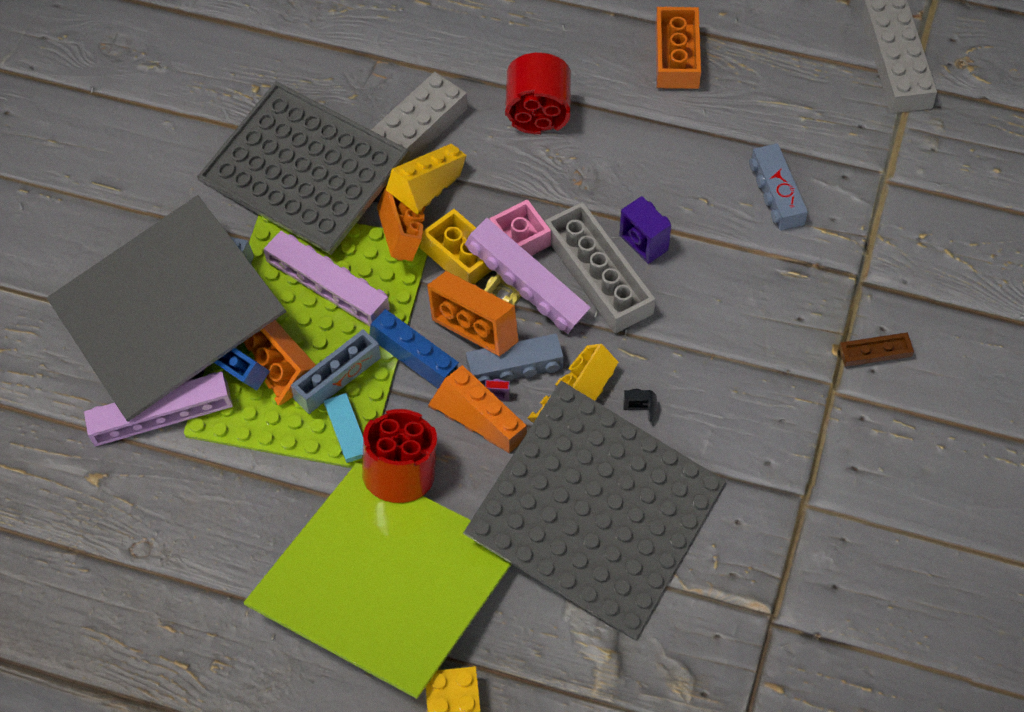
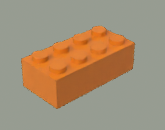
[655,7,701,89]
[427,271,519,356]

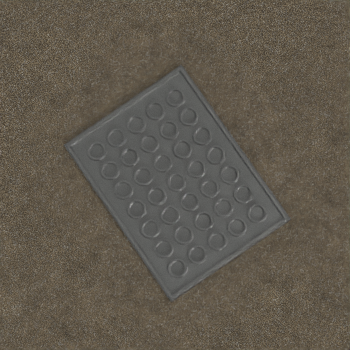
[197,81,410,255]

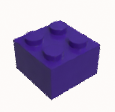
[619,196,671,264]

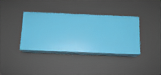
[324,393,363,463]

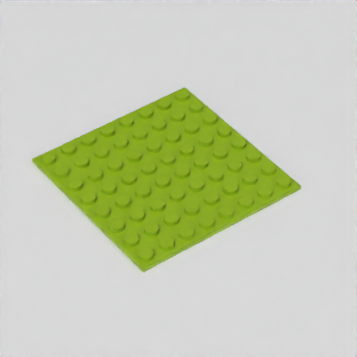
[244,462,512,699]

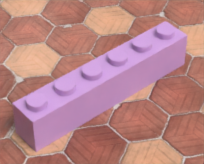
[464,218,591,334]
[264,231,389,326]
[84,372,233,447]

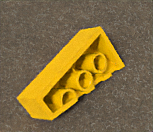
[386,144,467,215]
[528,344,619,423]

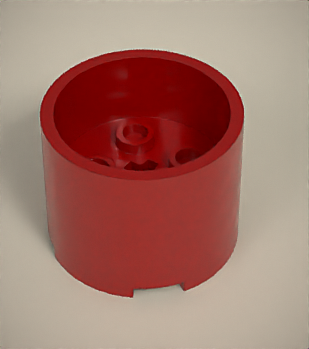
[505,53,571,134]
[362,409,437,503]

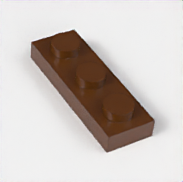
[839,332,914,367]

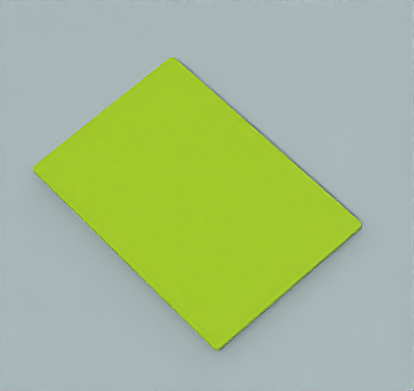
[184,215,428,468]

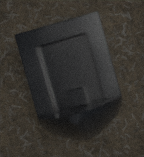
[623,388,657,421]

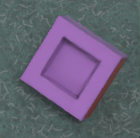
[485,379,510,401]

